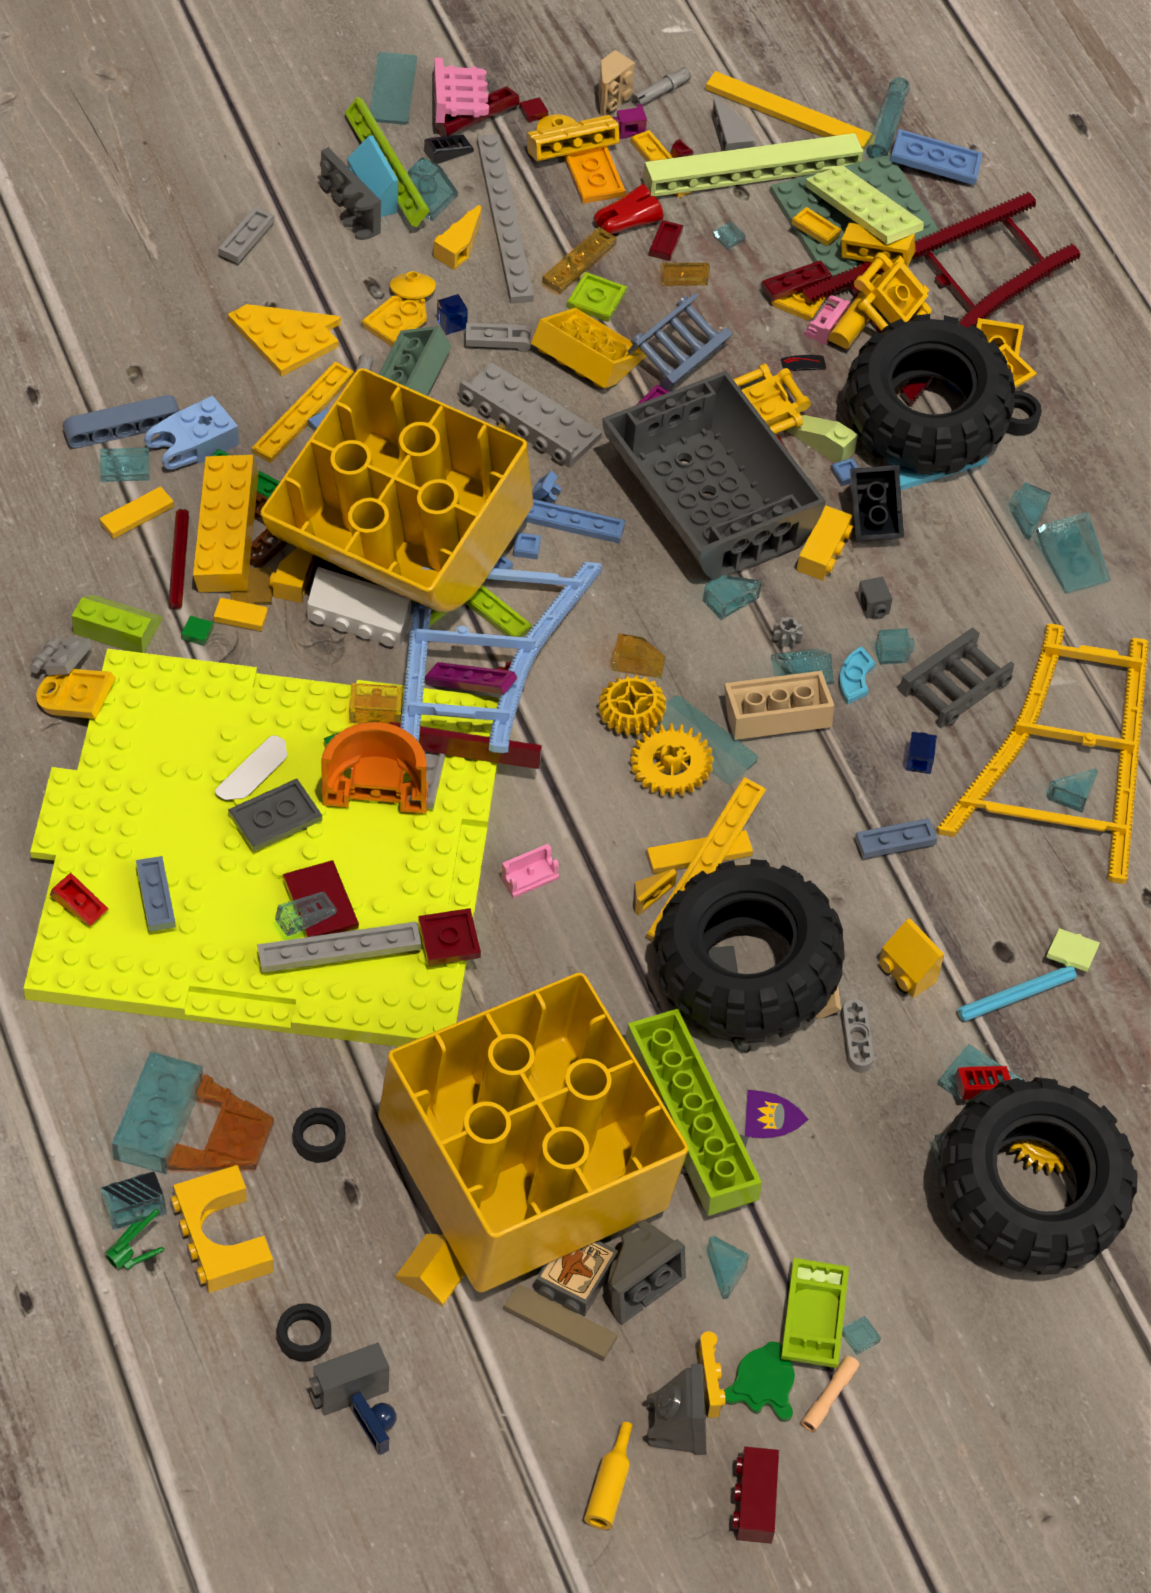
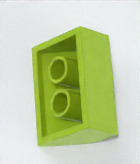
[72,595,162,653]

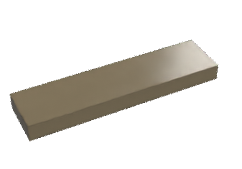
[504,1283,618,1361]

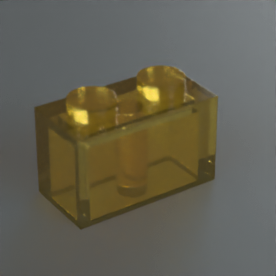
[349,683,403,724]

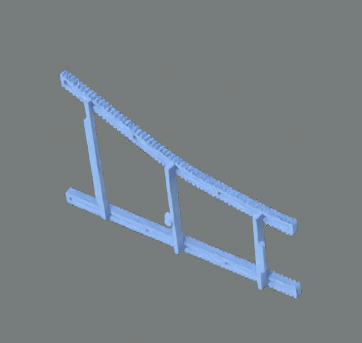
[401,562,602,753]

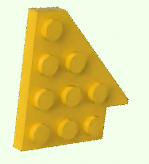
[228,304,341,377]

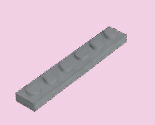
[257,922,421,973]

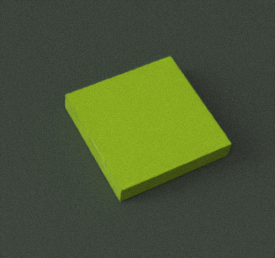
[567,272,627,322]

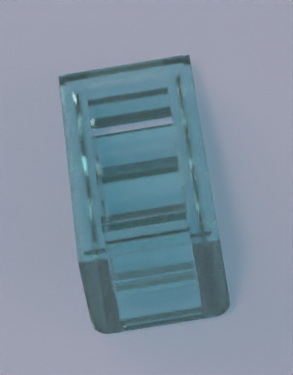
[275,892,337,936]

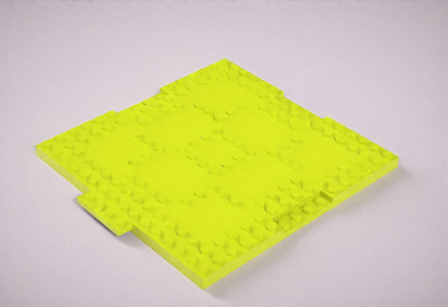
[23,649,500,1047]

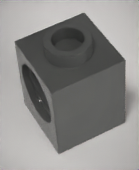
[857,576,893,619]

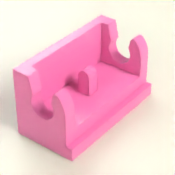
[804,296,851,345]
[501,844,559,898]

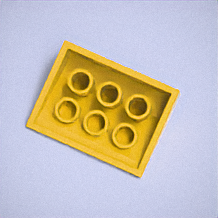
[531,308,646,388]

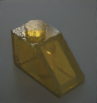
[612,633,665,679]

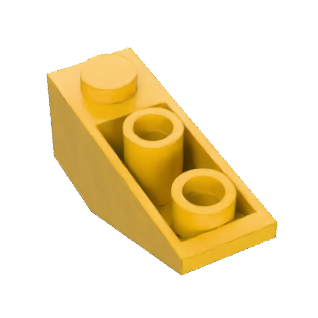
[433,205,482,270]

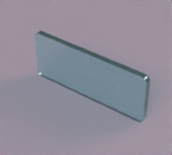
[370,52,417,125]
[656,695,758,785]

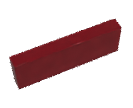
[761,260,832,302]

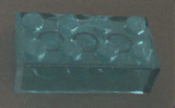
[112,1052,204,1174]

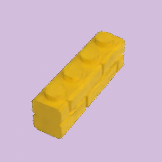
[527,115,620,161]

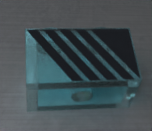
[100,1171,167,1230]

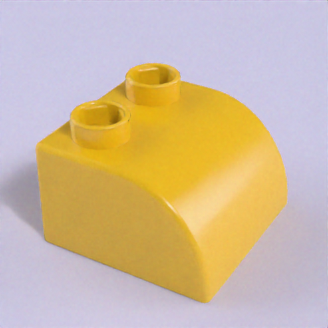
[261,368,534,613]

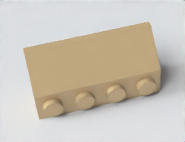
[724,671,835,740]

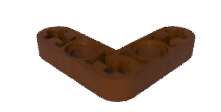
[250,492,287,567]

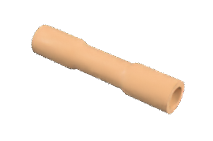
[801,1356,860,1432]

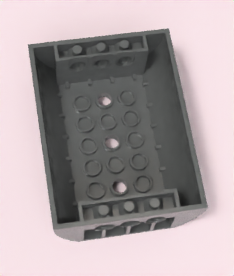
[602,371,826,580]

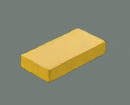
[792,207,841,246]
[214,598,268,631]

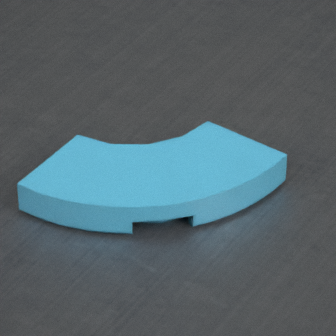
[839,646,876,705]

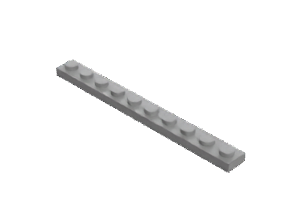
[477,134,534,304]

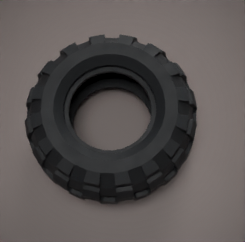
[845,314,1015,475]
[653,859,845,1043]
[937,1077,1138,1275]

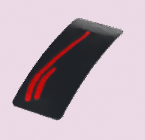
[781,355,826,371]

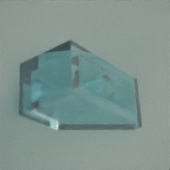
[1011,482,1051,540]
[703,575,761,620]

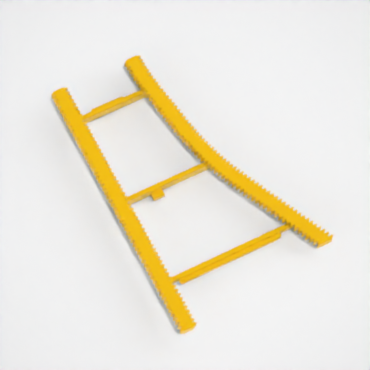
[936,623,1149,884]

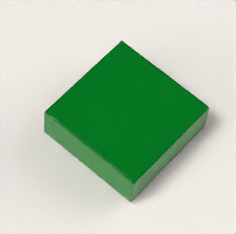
[181,615,214,646]

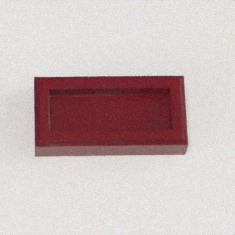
[649,220,684,261]

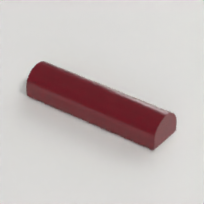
[434,86,520,137]

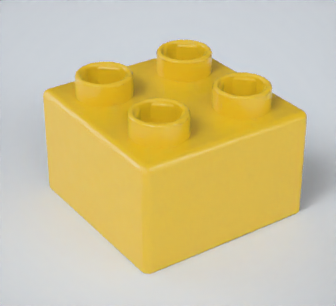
[378,973,688,1293]

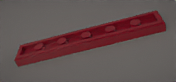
[389,722,542,769]

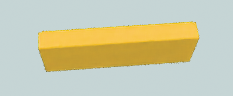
[99,486,174,539]

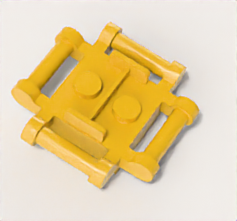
[854,252,932,331]
[733,363,811,434]

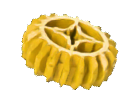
[598,674,666,737]

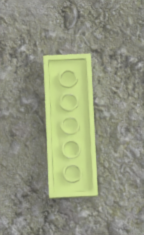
[806,165,924,244]

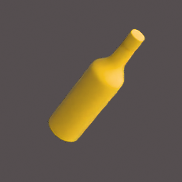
[584,1422,633,1530]

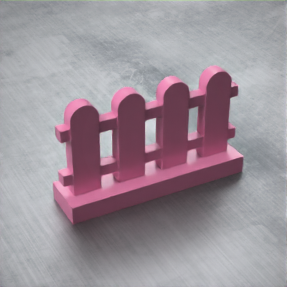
[433,57,489,123]

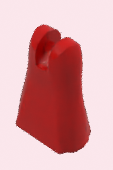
[593,184,664,235]

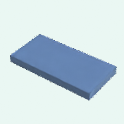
[890,129,983,185]

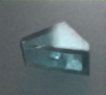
[1046,768,1098,813]
[707,1236,750,1299]

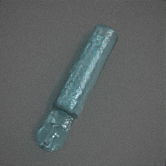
[866,77,910,159]

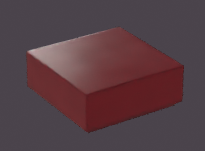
[519,97,548,122]

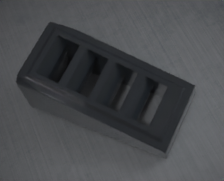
[424,134,474,165]

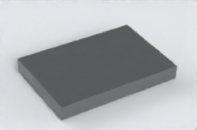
[228,778,322,852]

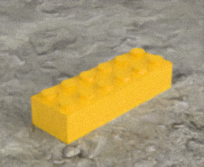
[193,455,259,593]

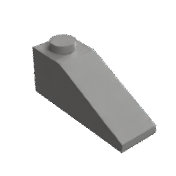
[712,97,756,151]

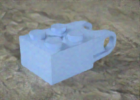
[144,396,239,470]

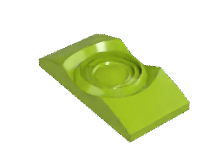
[781,1258,849,1368]

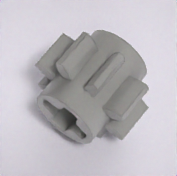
[773,617,803,647]

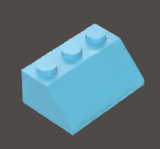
[347,135,398,217]

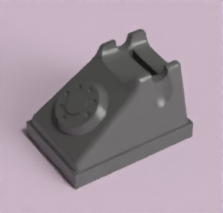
[608,1220,686,1325]
[647,1364,707,1455]

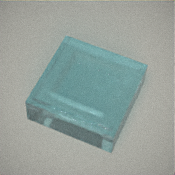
[713,222,745,250]
[842,1316,881,1355]

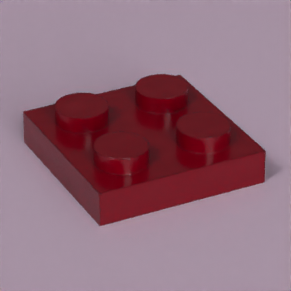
[418,908,481,966]

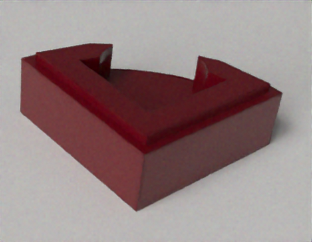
[670,139,694,158]

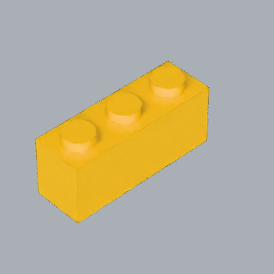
[841,223,915,267]
[797,505,854,581]

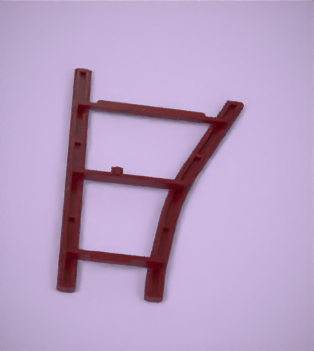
[802,192,1081,405]

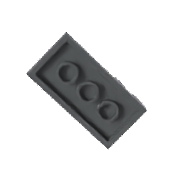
[320,147,381,240]

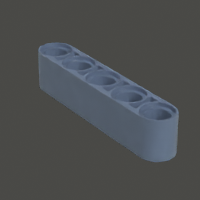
[63,395,180,448]

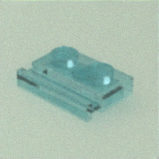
[100,448,150,482]

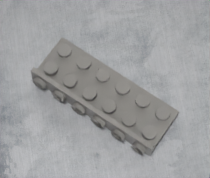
[459,362,602,468]

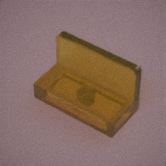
[661,263,710,286]

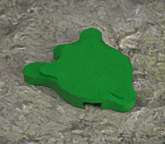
[724,1341,795,1422]

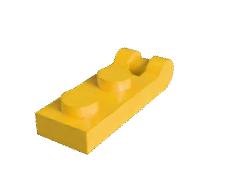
[698,1331,725,1418]

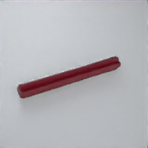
[169,509,189,609]

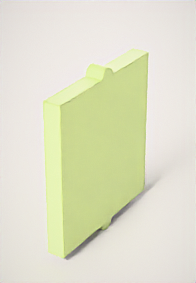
[1046,928,1100,972]

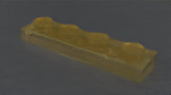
[542,227,617,294]

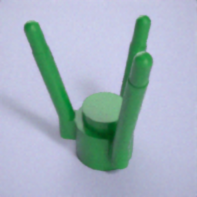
[104,1209,164,1271]

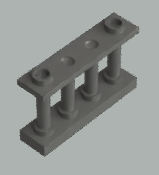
[899,627,1014,729]

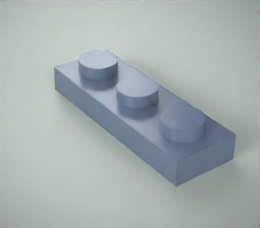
[855,818,937,859]
[136,856,176,932]

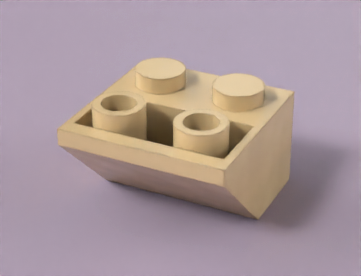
[598,50,635,116]

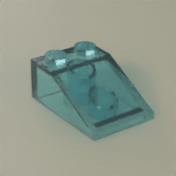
[1036,512,1111,593]

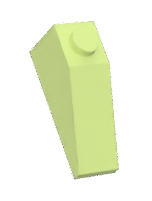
[785,414,858,463]

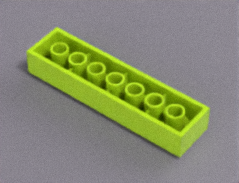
[626,1009,762,1216]

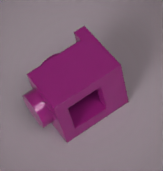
[612,104,647,139]

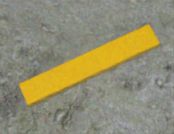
[251,361,354,463]

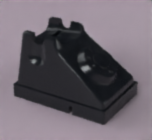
[850,465,904,542]

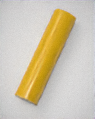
[828,274,882,350]

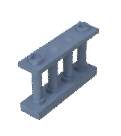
[627,293,733,391]

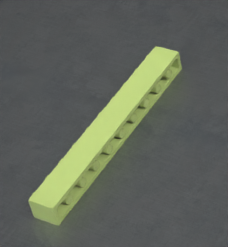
[643,133,864,196]

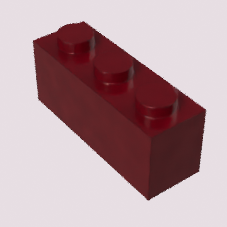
[732,1446,779,1544]

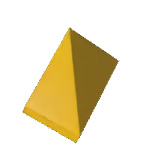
[635,869,677,916]

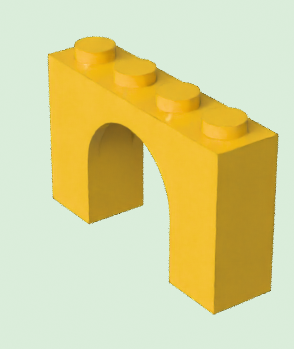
[170,1165,274,1293]

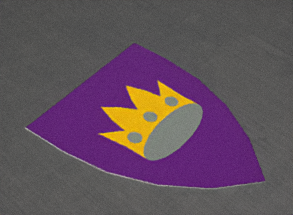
[745,1090,809,1138]

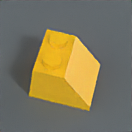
[879,918,944,998]

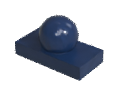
[351,1392,397,1455]

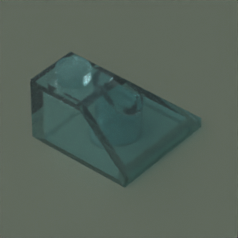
[408,157,458,221]
[771,648,834,685]

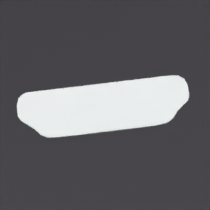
[216,736,287,800]

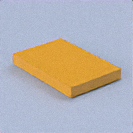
[564,146,626,204]

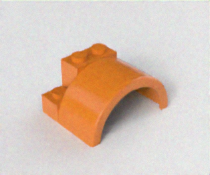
[321,722,428,814]

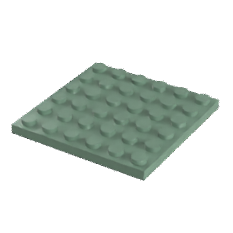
[770,154,948,278]

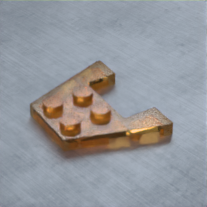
[168,1074,274,1170]

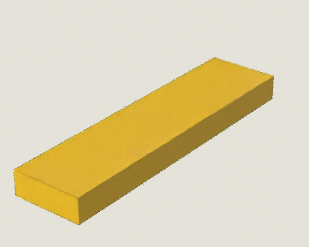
[630,130,693,198]
[646,830,753,874]

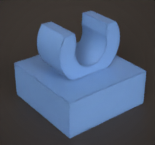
[532,470,562,503]

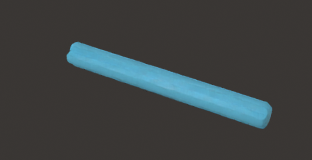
[957,966,1077,1021]

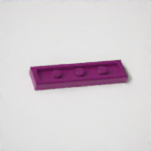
[425,662,517,695]

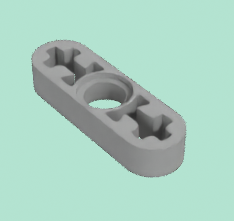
[842,999,874,1073]

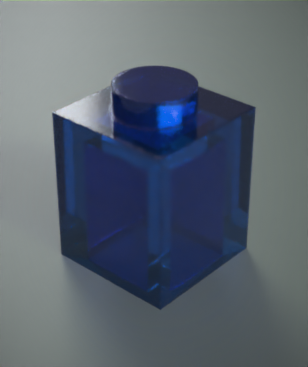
[437,294,468,335]
[906,732,937,774]

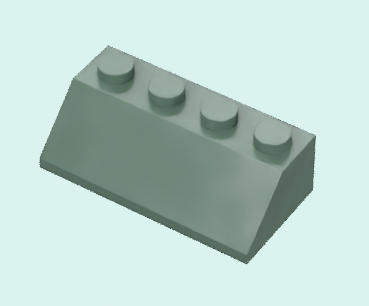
[379,326,452,396]

